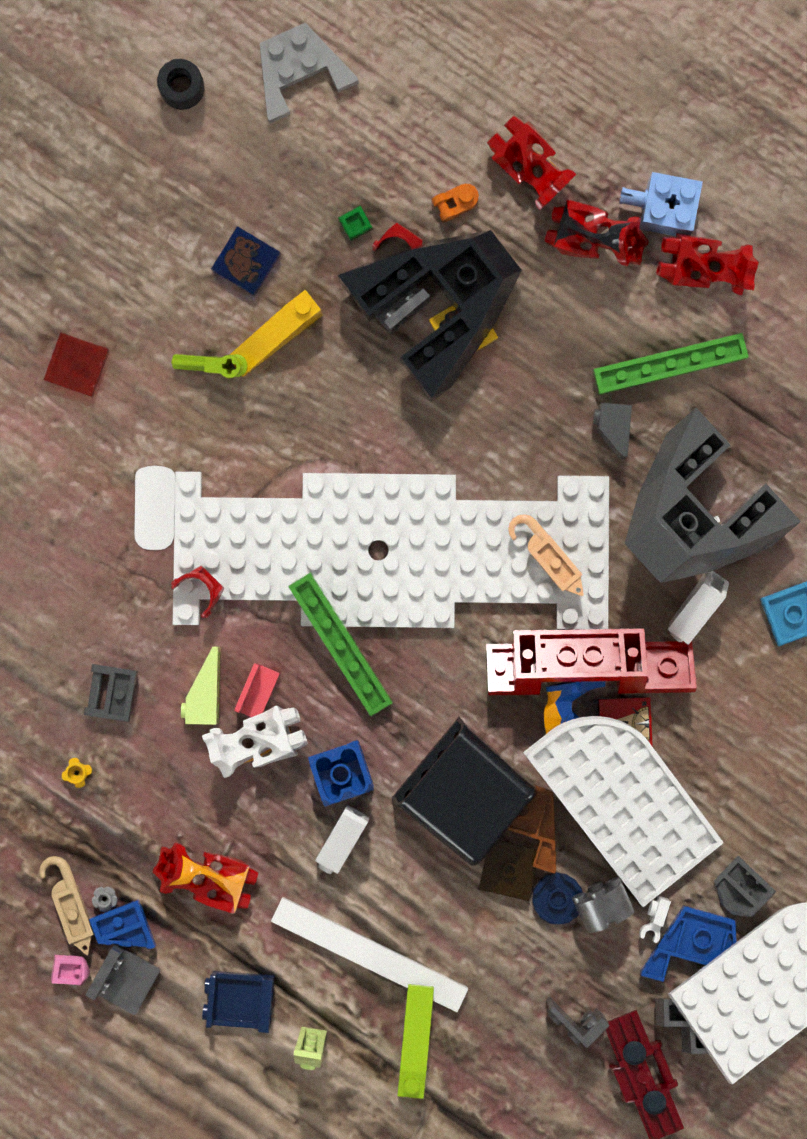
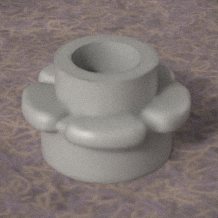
[92,886,117,912]

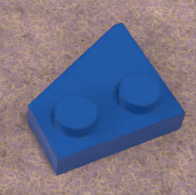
[89,899,156,949]

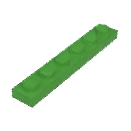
[593,333,749,395]
[288,572,393,716]

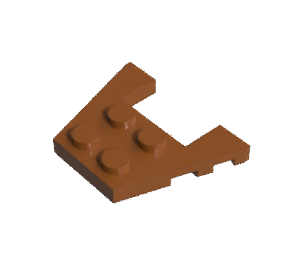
[508,784,557,874]

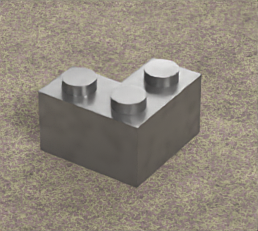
[655,998,709,1054]

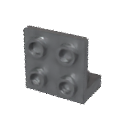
[376,286,430,334]
[85,944,160,1015]
[546,996,610,1048]

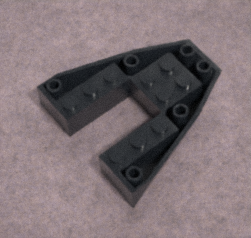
[338,230,522,402]

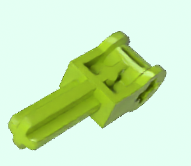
[171,354,248,378]

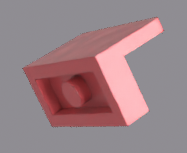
[234,663,280,717]

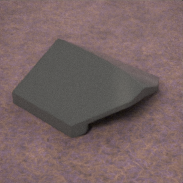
[714,856,776,917]

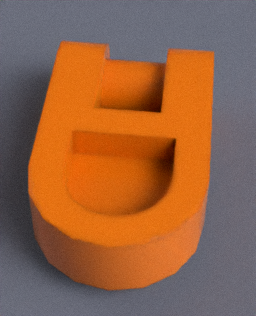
[431,183,479,223]

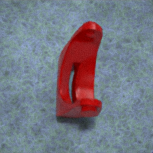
[372,223,423,252]
[171,565,224,619]

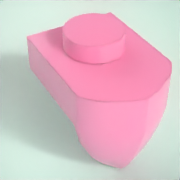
[51,955,90,986]

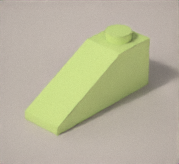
[181,647,221,725]

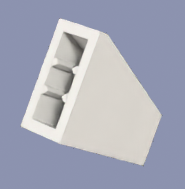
[667,571,729,645]
[315,804,369,874]

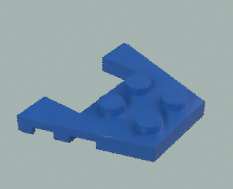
[640,905,737,982]

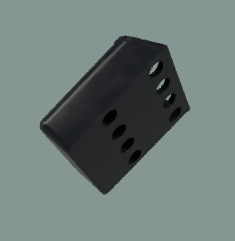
[392,717,538,866]

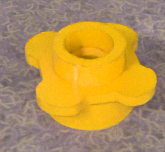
[62,758,92,788]

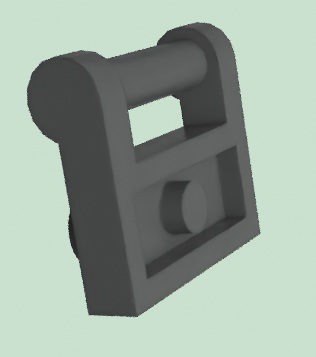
[84,664,138,722]

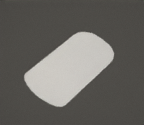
[134,466,175,550]

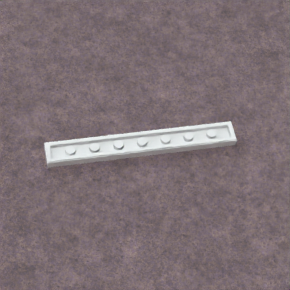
[271,897,468,1012]

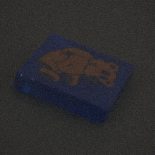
[211,226,281,297]

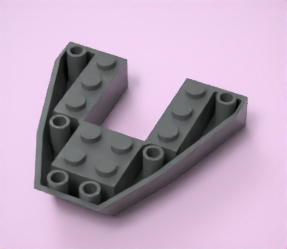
[625,408,801,583]

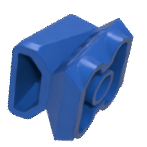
[308,740,374,807]

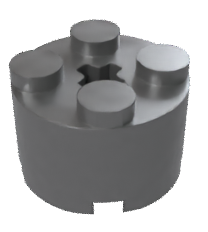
[572,877,634,933]

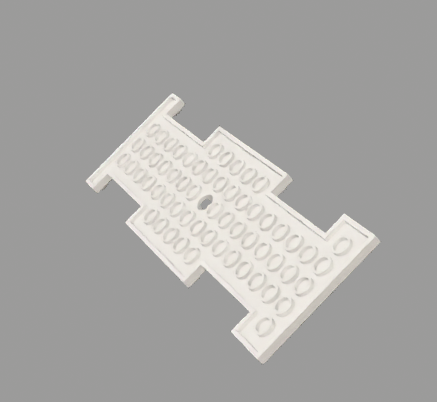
[173,472,609,629]

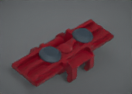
[605,1010,684,1139]

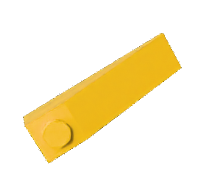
[230,290,323,377]

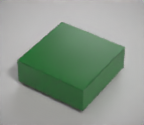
[338,206,373,241]

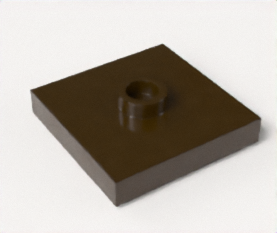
[478,840,538,901]

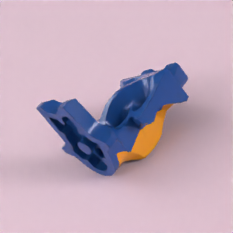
[544,681,606,734]

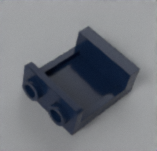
[202,971,275,1033]

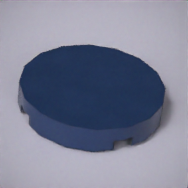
[532,872,583,925]

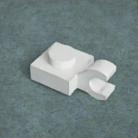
[639,895,671,943]

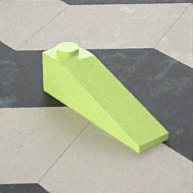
[294,1027,327,1070]

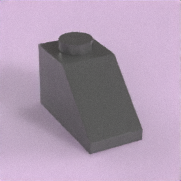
[593,403,632,459]

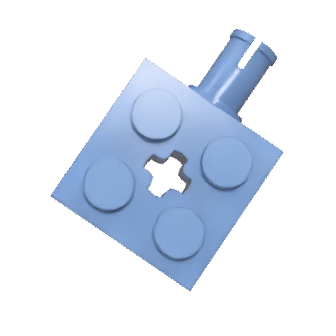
[619,172,703,236]

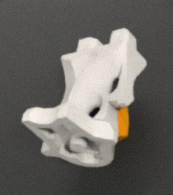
[202,706,308,778]

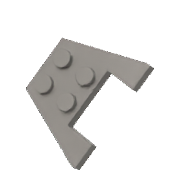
[260,23,359,123]

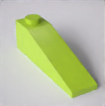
[397,984,434,1099]

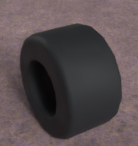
[157,58,205,110]

